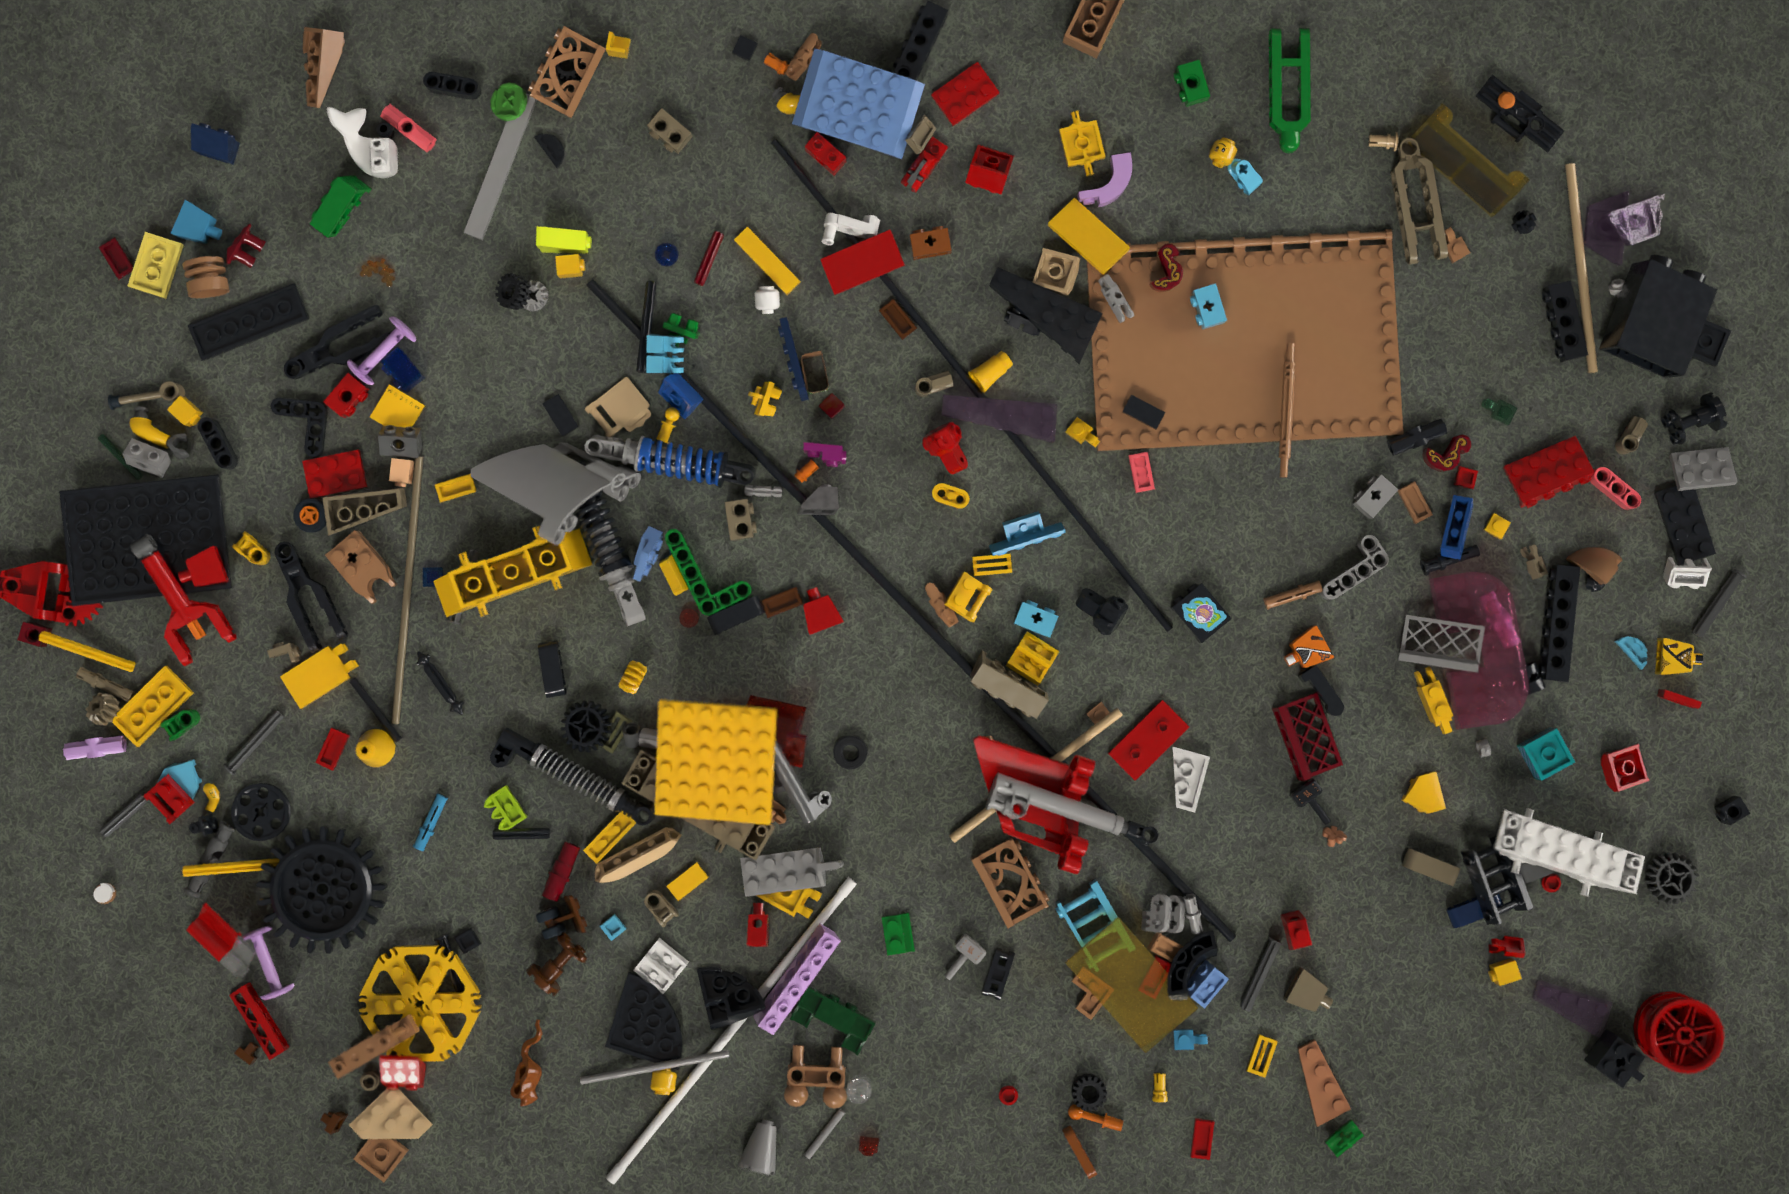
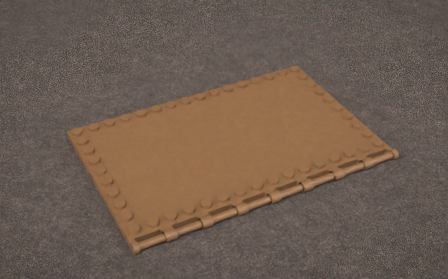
[1087,229,1403,451]

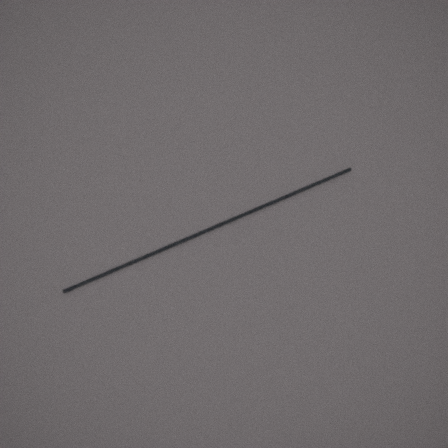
[586,279,1236,942]

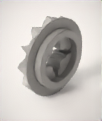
[523,280,548,311]

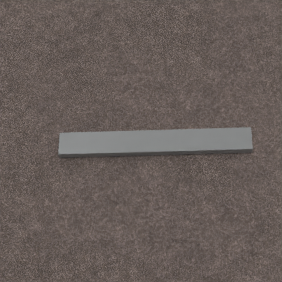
[464,94,537,240]

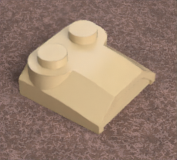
[1032,248,1080,295]

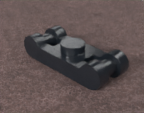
[981,947,1015,1001]

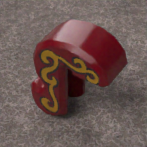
[1149,243,1183,292]
[1422,435,1471,472]

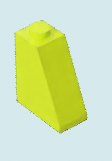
[536,226,592,253]

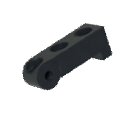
[1298,665,1344,716]

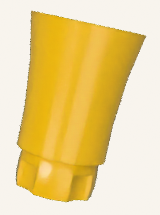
[968,351,1013,393]

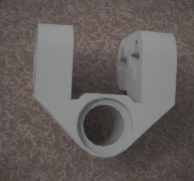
[1141,894,1186,933]

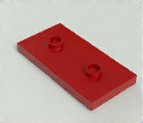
[1108,700,1189,781]

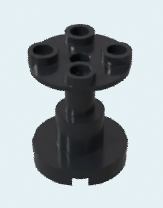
[1661,392,1727,445]

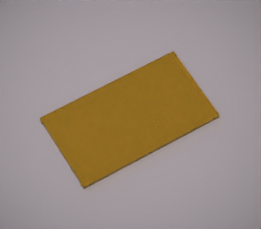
[1065,917,1198,1053]

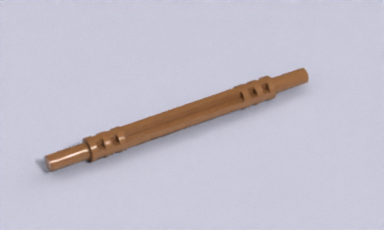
[1279,343,1296,478]

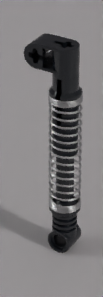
[490,728,656,826]

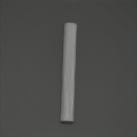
[804,1108,845,1159]

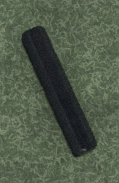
[493,828,550,840]

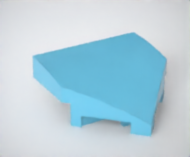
[157,759,202,800]

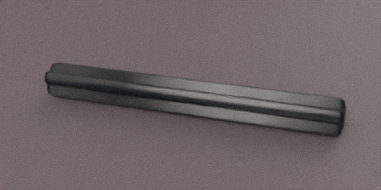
[636,281,656,373]

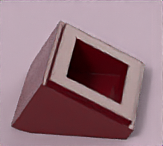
[819,393,845,419]

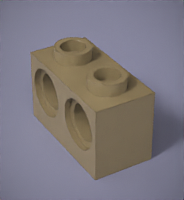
[647,108,693,154]
[725,499,757,541]

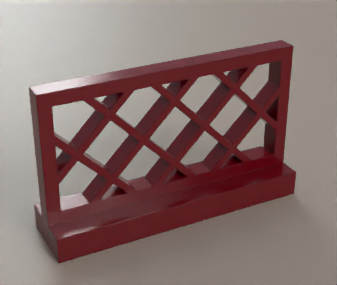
[1272,693,1343,781]

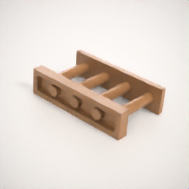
[328,1014,420,1079]

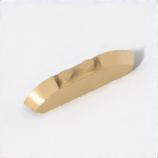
[595,827,681,883]

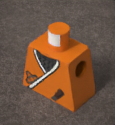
[1284,625,1334,668]

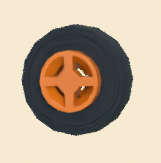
[293,499,327,533]

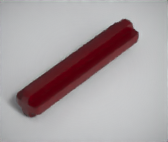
[694,231,724,286]

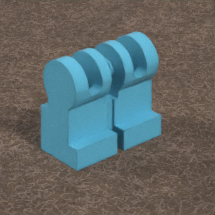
[646,334,684,373]

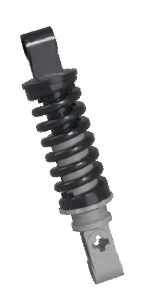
[575,461,646,627]

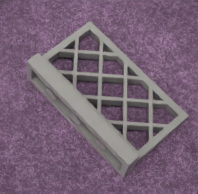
[1399,615,1485,672]

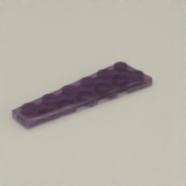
[941,395,1057,443]

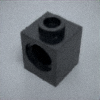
[1714,796,1751,825]

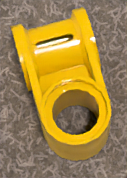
[232,531,270,565]

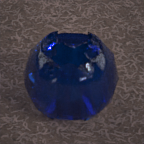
[654,242,679,267]

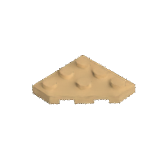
[349,1089,433,1139]

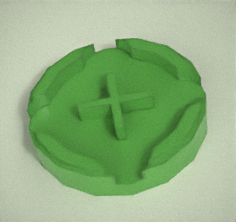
[491,82,527,121]

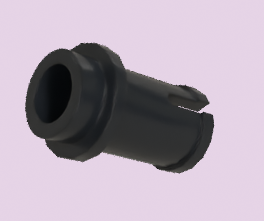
[377,122,395,139]

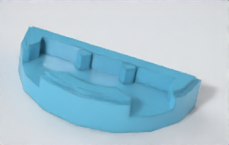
[1615,636,1648,670]

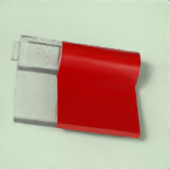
[186,903,256,978]

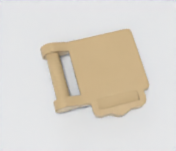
[585,377,651,437]

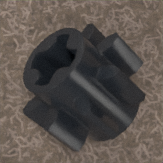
[1511,210,1537,234]

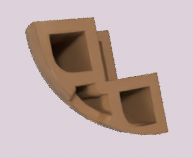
[1566,547,1622,585]

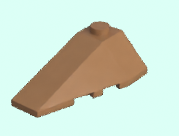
[303,27,345,108]

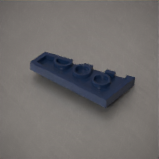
[777,317,809,401]

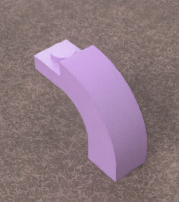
[1077,152,1132,207]

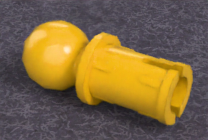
[656,407,680,443]

